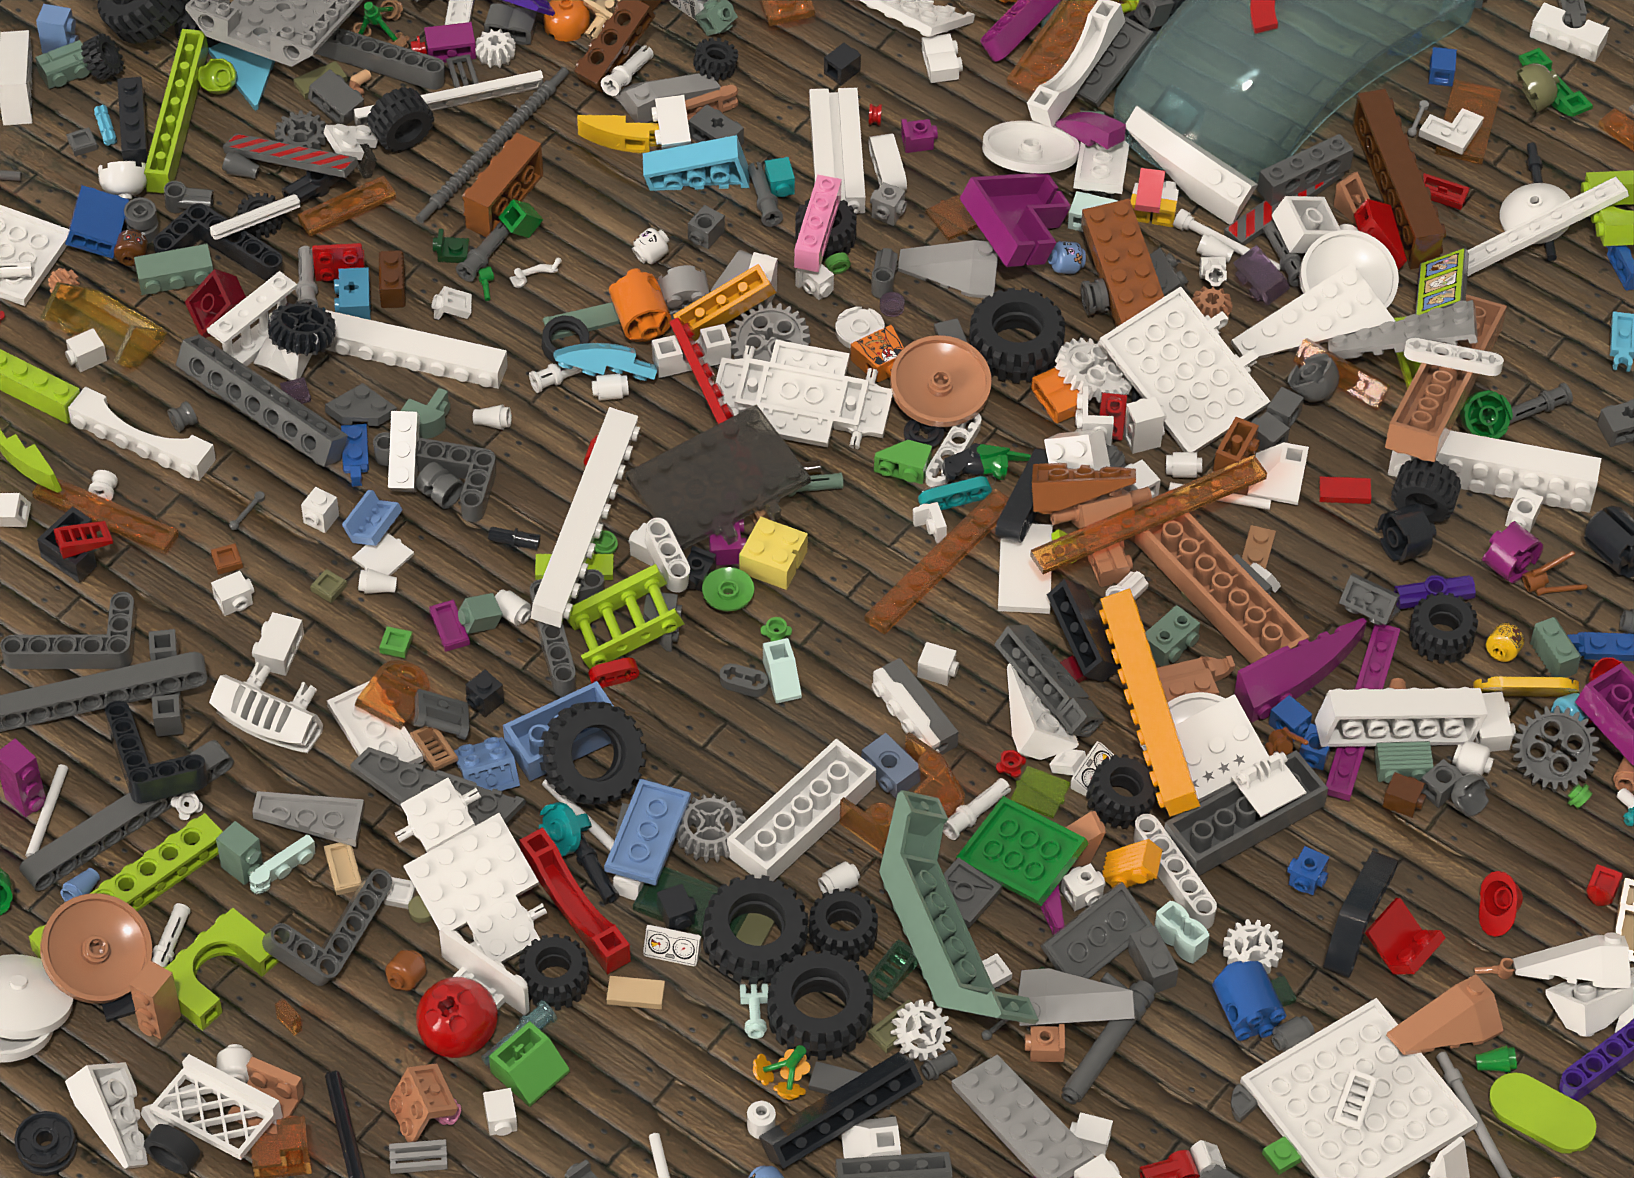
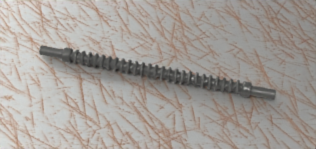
[416,67,569,223]

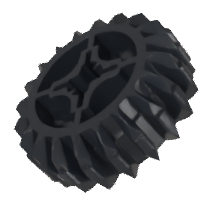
[268,301,336,356]

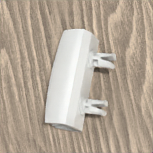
[209,662,323,753]

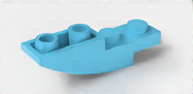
[553,343,657,381]

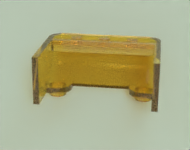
[40,282,167,368]

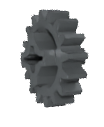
[274,110,326,150]

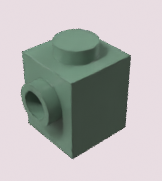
[458,593,503,634]

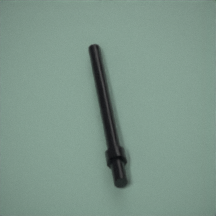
[1527,142,1557,261]

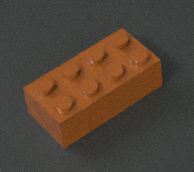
[463,133,543,237]

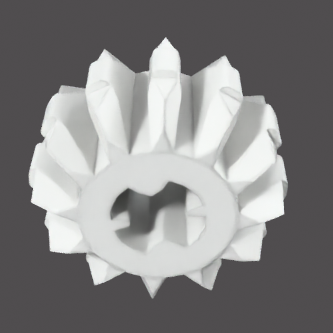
[475,29,515,68]

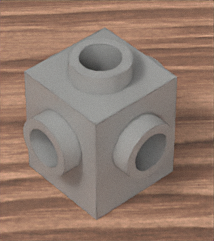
[870,182,907,226]

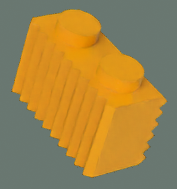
[1102,839,1162,888]

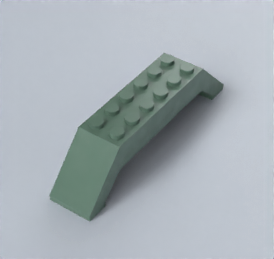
[879,790,1039,1024]

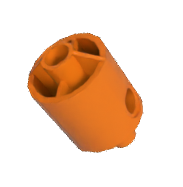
[609,268,671,342]

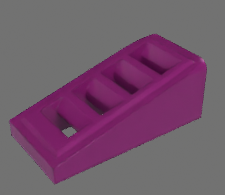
[1039,884,1064,935]

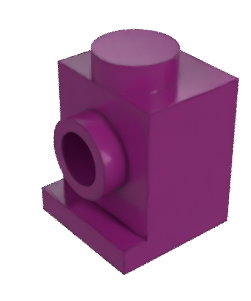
[901,119,938,153]

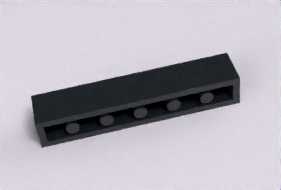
[759,1052,923,1169]

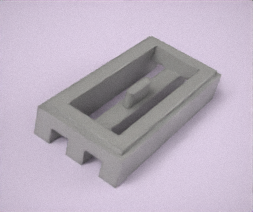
[389,1139,448,1174]

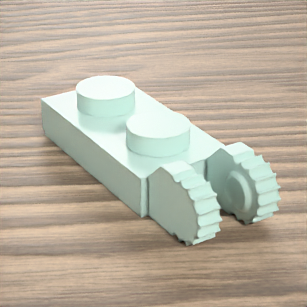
[249,835,315,894]

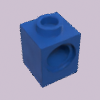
[1429,47,1457,87]
[1269,695,1312,742]
[1299,723,1332,770]

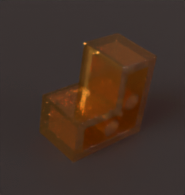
[251,1116,312,1178]

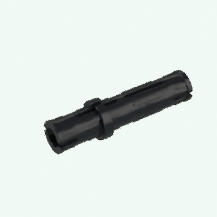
[575,831,619,904]

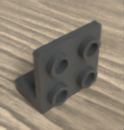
[1339,573,1401,625]

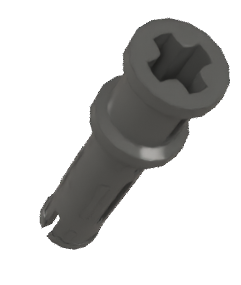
[748,162,783,227]
[456,221,511,282]
[1263,222,1301,286]
[1510,382,1573,424]

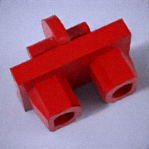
[1099,392,1127,440]

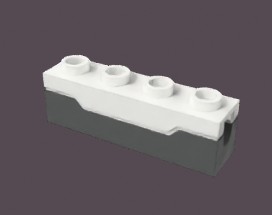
[872,658,959,760]

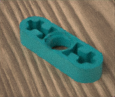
[918,476,992,510]

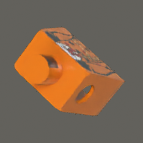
[851,325,904,382]

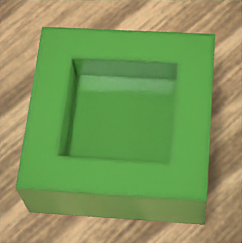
[379,626,413,658]
[1262,1136,1302,1175]

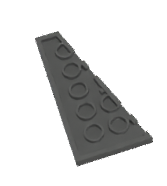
[350,747,525,826]

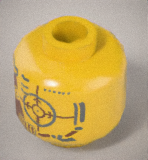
[1486,623,1525,662]

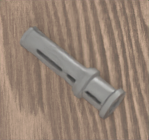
[295,246,318,308]

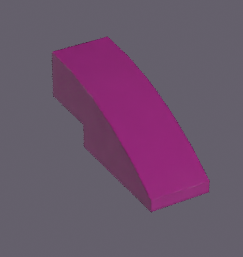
[1055,112,1126,149]

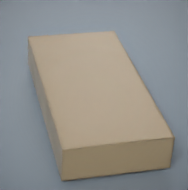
[324,842,362,896]
[606,976,665,1009]

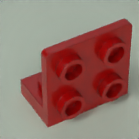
[312,243,365,281]
[1365,898,1446,974]

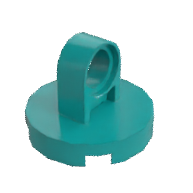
[539,802,592,856]

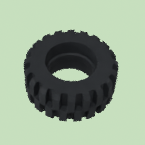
[97,0,189,44]
[969,288,1065,383]
[539,702,647,804]
[702,874,809,985]
[767,950,873,1060]

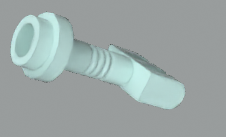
[740,983,768,1039]

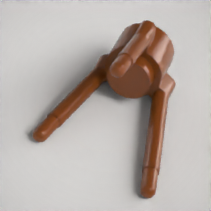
[1522,551,1588,596]
[1265,727,1309,756]

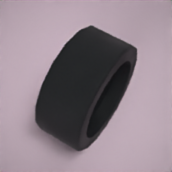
[541,315,589,364]
[144,1124,201,1174]

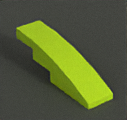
[0,429,62,493]

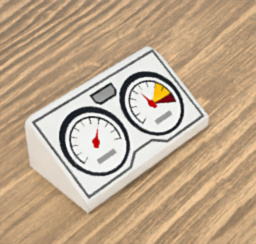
[1071,741,1114,796]
[643,925,701,967]

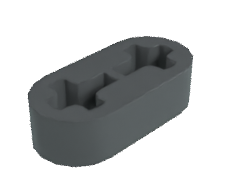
[720,663,768,697]

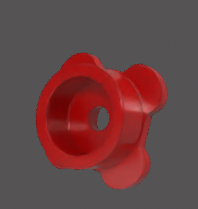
[411,36,427,54]
[996,750,1026,777]

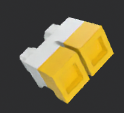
[1130,181,1179,228]

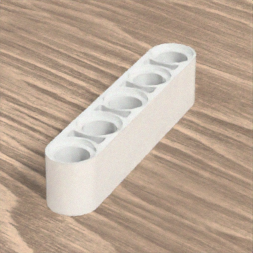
[1133,814,1217,929]

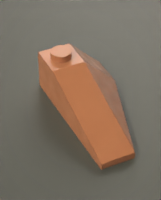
[1386,974,1504,1055]

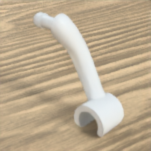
[510,258,562,288]

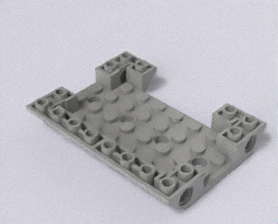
[185,0,363,67]

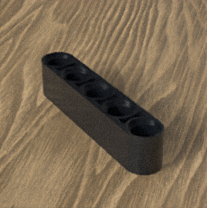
[995,447,1049,543]

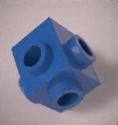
[1287,846,1329,895]

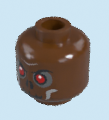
[114,229,148,266]

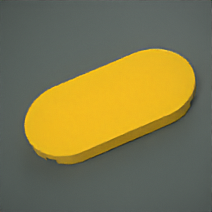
[1473,677,1579,697]

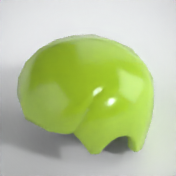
[197,58,237,95]

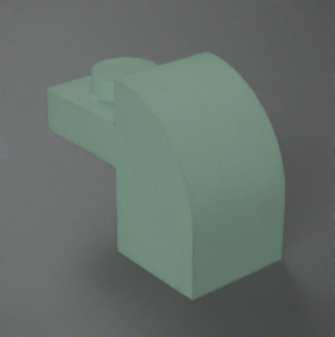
[401,388,451,439]

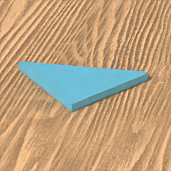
[208,35,275,111]

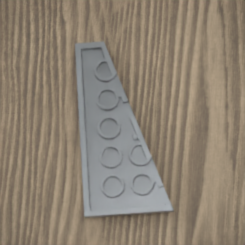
[1328,300,1478,360]

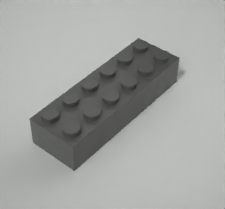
[1164,750,1328,876]

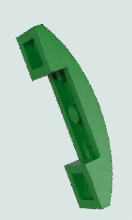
[1519,48,1593,117]

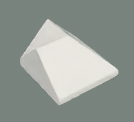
[253,334,312,384]

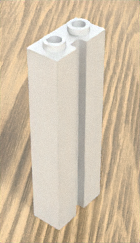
[809,88,865,213]

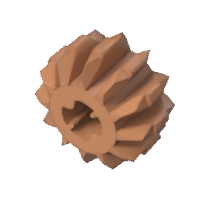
[1192,286,1233,319]

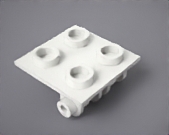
[1231,752,1306,817]

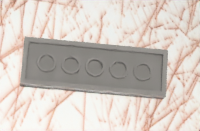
[951,1054,1094,1178]

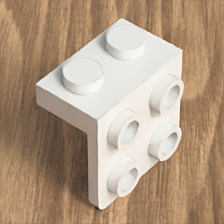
[1075,386,1114,446]

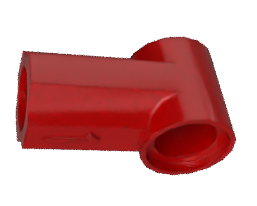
[1139,1150,1200,1178]

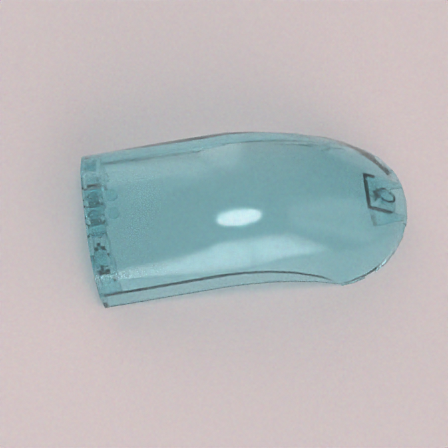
[1113,0,1476,183]

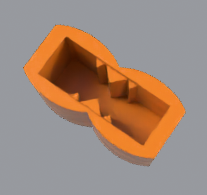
[1031,368,1081,423]

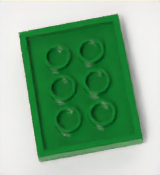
[956,796,1089,906]

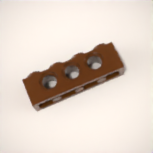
[574,0,655,93]

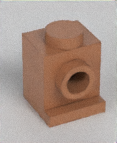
[1025,1024,1065,1062]

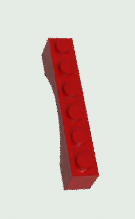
[519,827,631,974]

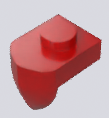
[1586,864,1623,906]

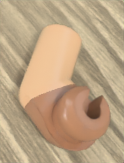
[349,69,371,97]

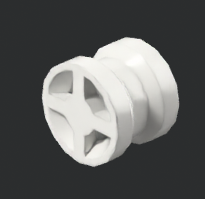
[88,470,118,502]

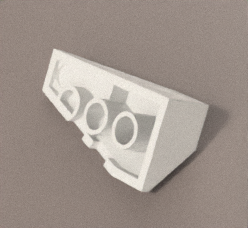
[1546,967,1634,1037]
[65,1062,148,1169]

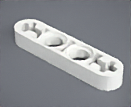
[1404,338,1504,376]
[925,414,982,488]

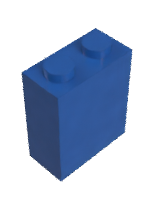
[65,185,129,259]

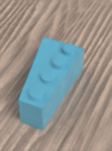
[643,135,750,191]

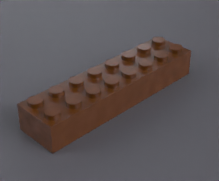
[1352,89,1446,269]

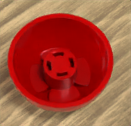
[416,977,498,1058]

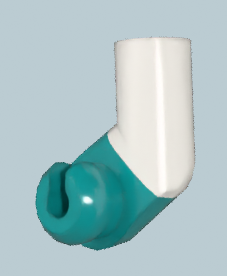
[1617,788,1634,826]

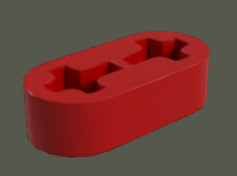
[588,657,640,688]

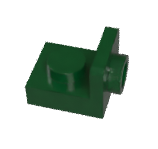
[433,228,470,263]

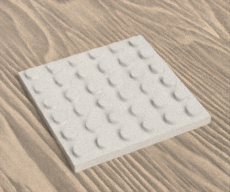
[1240,998,1478,1178]

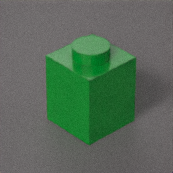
[498,199,543,238]

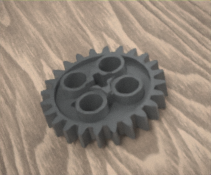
[1512,706,1600,792]

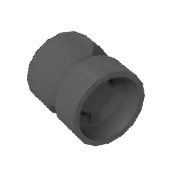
[124,198,160,243]
[416,462,464,509]

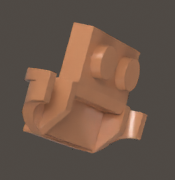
[1157,655,1235,702]

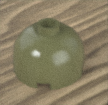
[1515,63,1560,113]

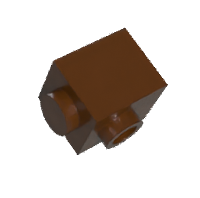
[1382,772,1427,818]

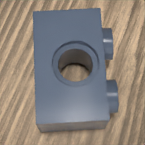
[861,733,921,798]

